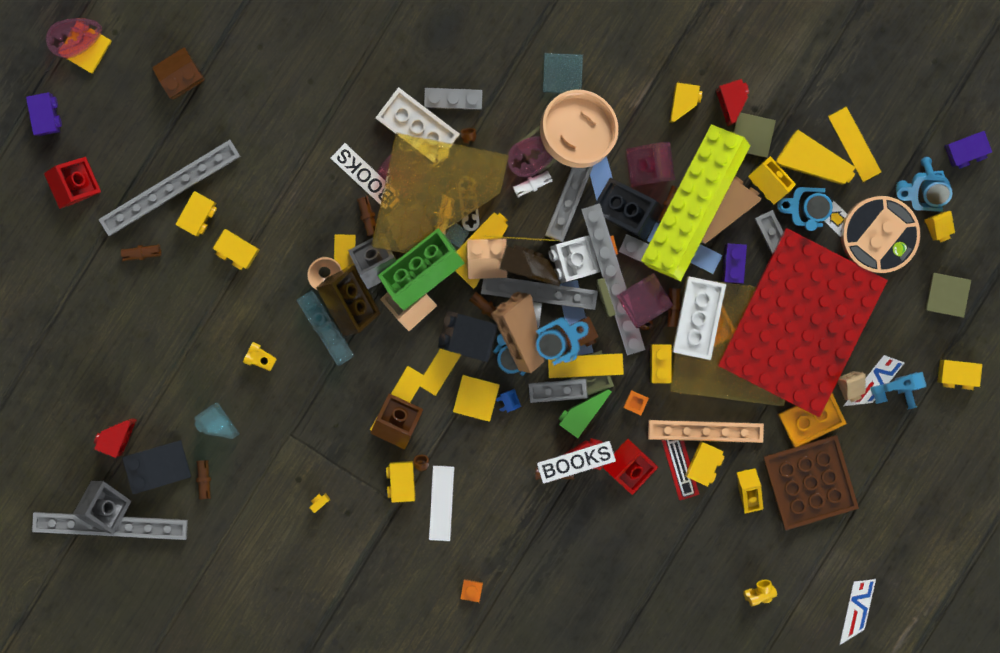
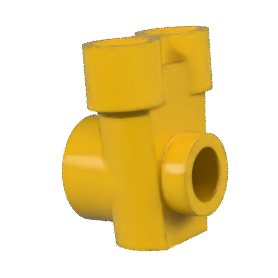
[243,342,277,371]
[743,580,777,607]

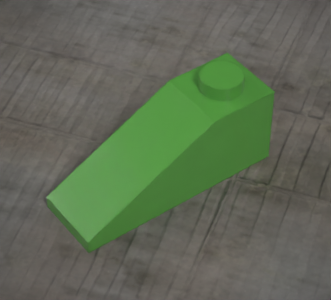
[558,389,612,438]

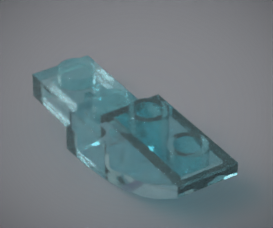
[297,290,354,366]

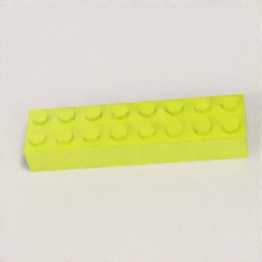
[641,124,751,281]

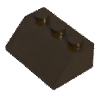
[499,245,560,286]
[316,265,381,336]

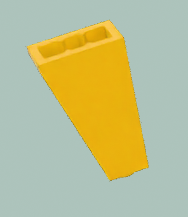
[775,130,856,185]
[456,212,508,289]

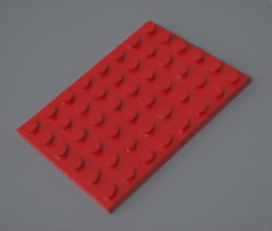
[717,228,888,417]

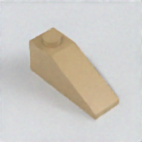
[838,371,866,402]

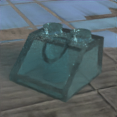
[194,403,240,439]

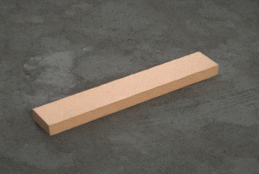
[648,420,764,443]

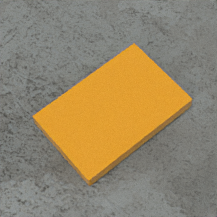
[778,394,847,447]

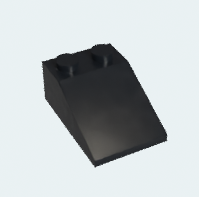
[594,178,664,240]
[437,311,498,362]
[122,440,192,494]

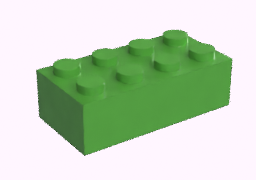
[378,228,465,310]

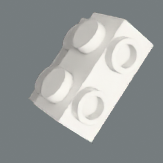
[549,235,600,283]

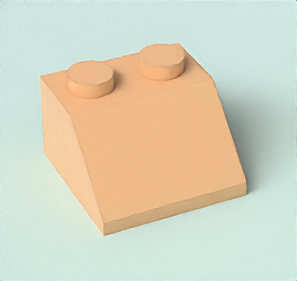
[467,239,507,279]
[380,292,437,331]

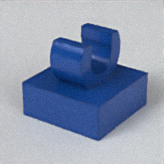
[496,389,521,412]

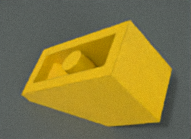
[670,83,702,123]
[925,211,955,242]
[737,468,763,514]

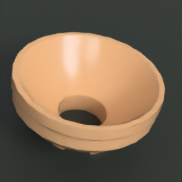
[307,257,342,290]

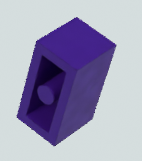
[26,92,62,136]
[944,131,992,169]
[722,243,747,283]

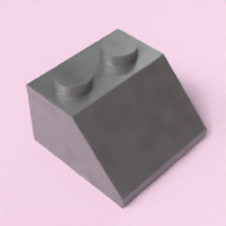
[348,233,396,289]
[73,481,131,534]

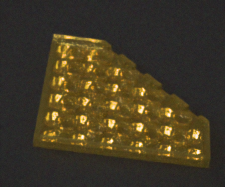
[372,132,509,253]

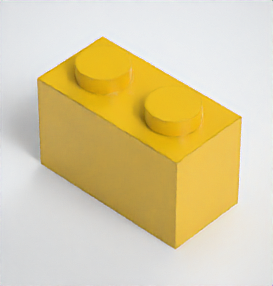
[748,156,796,204]
[175,191,217,236]
[213,229,260,270]
[650,344,672,383]
[938,360,982,390]
[685,441,724,487]
[386,461,415,502]

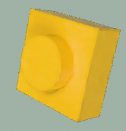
[309,493,330,513]

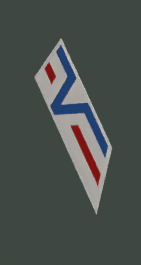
[844,355,904,406]
[840,579,876,645]

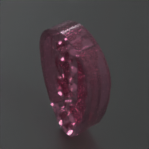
[46,18,102,59]
[507,136,553,178]

